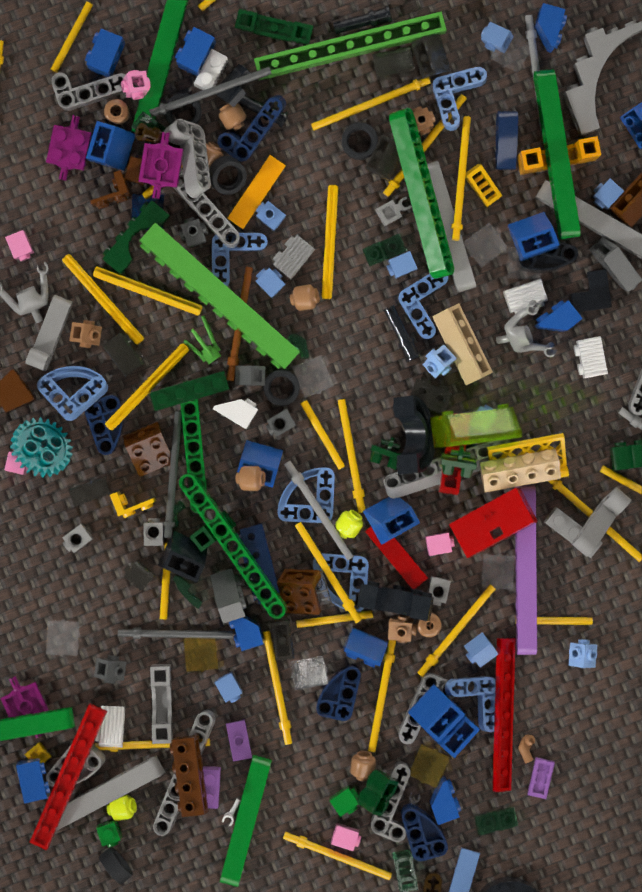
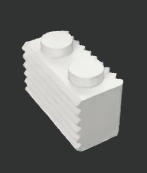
[194,49,228,90]
[503,279,548,314]
[574,336,608,379]
[95,706,125,748]

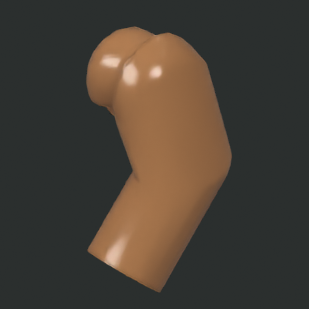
[518,734,535,763]

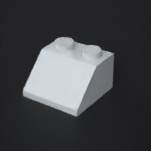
[213,398,259,429]

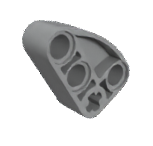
[46,744,105,787]

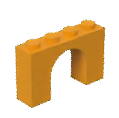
[517,136,601,175]

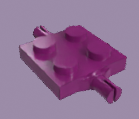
[46,115,92,181]
[139,132,184,199]
[0,676,49,738]

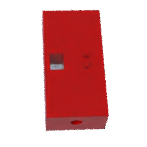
[449,487,538,558]

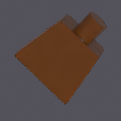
[0,369,36,413]

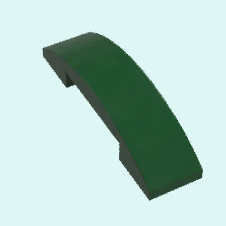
[235,9,314,45]

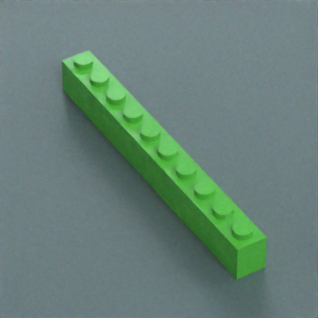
[254,11,446,81]
[139,223,300,369]

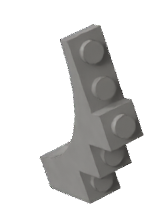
[563,20,642,137]

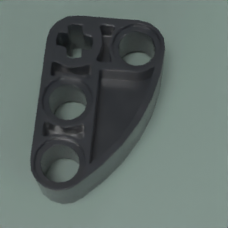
[517,241,578,273]

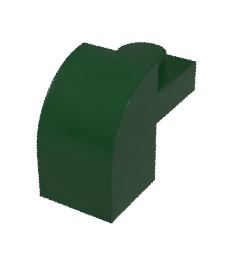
[190,510,236,552]

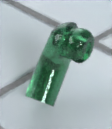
[288,334,310,359]

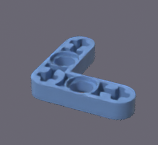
[433,67,487,131]
[212,233,268,287]
[398,274,448,339]
[445,676,496,732]

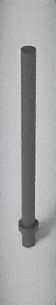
[149,67,272,117]
[163,411,182,538]

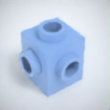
[422,345,457,379]
[569,639,597,668]

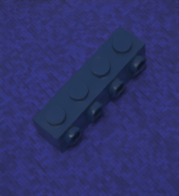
[237,523,280,604]

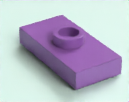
[226,720,252,762]
[527,757,555,799]

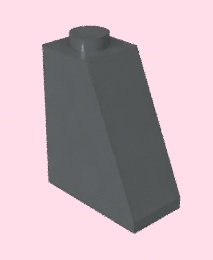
[588,237,642,292]

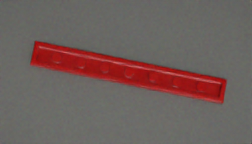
[492,638,516,792]
[30,703,108,850]

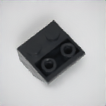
[158,530,208,583]

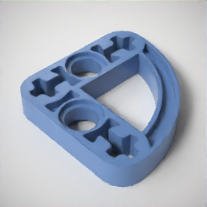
[37,366,108,421]
[277,467,335,523]
[313,553,369,612]

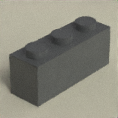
[210,568,247,624]

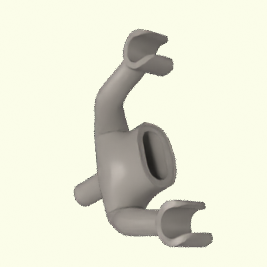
[0,262,48,323]
[496,300,557,357]

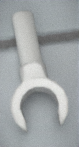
[222,799,241,826]

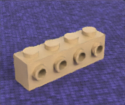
[432,303,493,385]
[480,449,561,492]

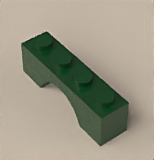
[103,200,170,275]
[149,371,229,412]

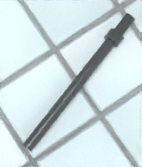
[118,627,233,639]

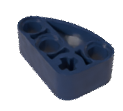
[496,111,518,170]
[85,395,124,455]
[316,665,361,721]
[401,803,448,861]

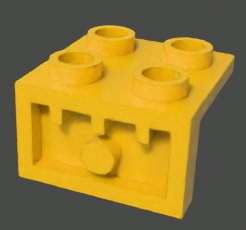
[110,491,156,518]

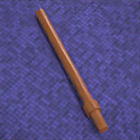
[226,267,253,381]

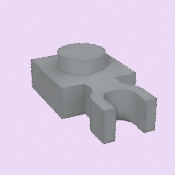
[375,196,412,226]

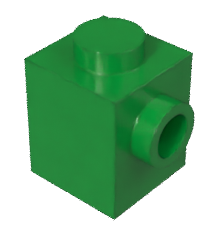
[329,786,359,817]
[96,819,122,848]

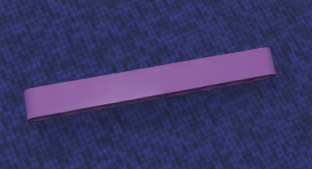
[515,484,537,655]

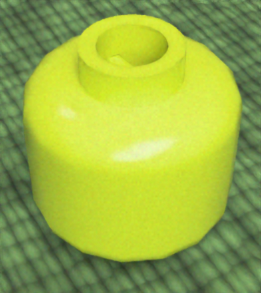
[335,510,363,539]
[107,794,137,821]

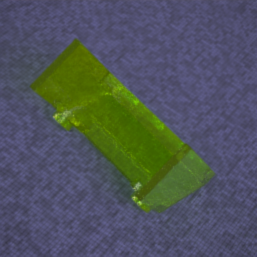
[431,404,523,448]

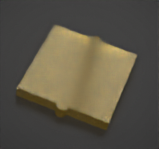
[183,638,218,672]
[410,744,450,788]

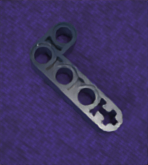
[218,95,286,162]

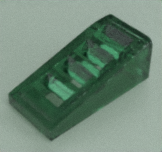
[392,850,418,892]

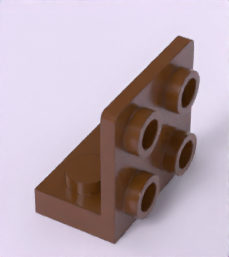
[90,170,131,209]
[122,422,171,477]
[277,569,321,615]

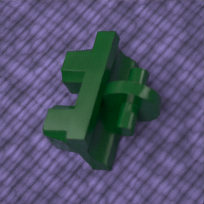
[370,436,400,470]
[441,445,477,478]

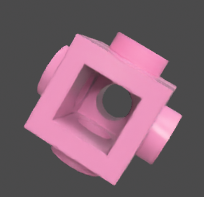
[121,70,150,100]

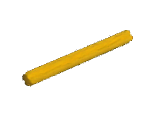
[322,185,338,299]
[62,254,144,345]
[93,266,202,316]
[105,343,189,431]

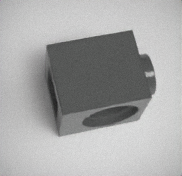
[235,366,265,386]
[266,409,296,437]

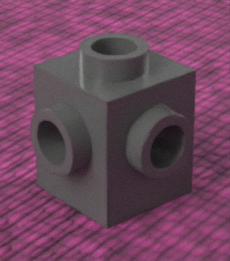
[178,217,208,248]
[94,655,126,684]

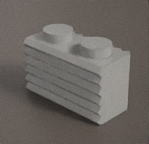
[272,235,315,280]

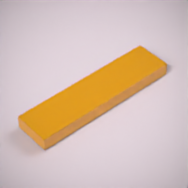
[227,155,286,229]

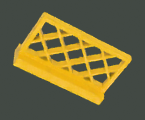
[487,433,569,478]

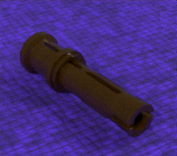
[135,123,180,148]

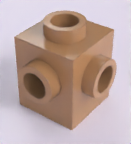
[412,106,436,136]
[69,320,102,348]
[388,614,417,643]

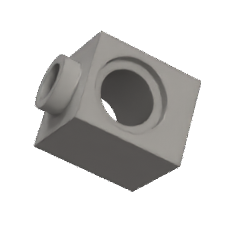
[144,518,164,546]
[62,523,94,553]
[428,576,451,606]

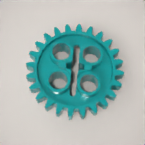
[10,417,73,478]

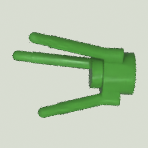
[184,315,221,364]

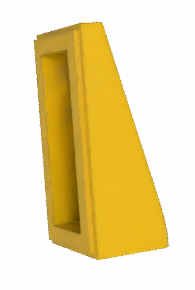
[465,164,502,207]

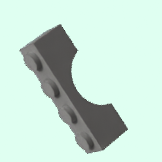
[150,664,173,744]

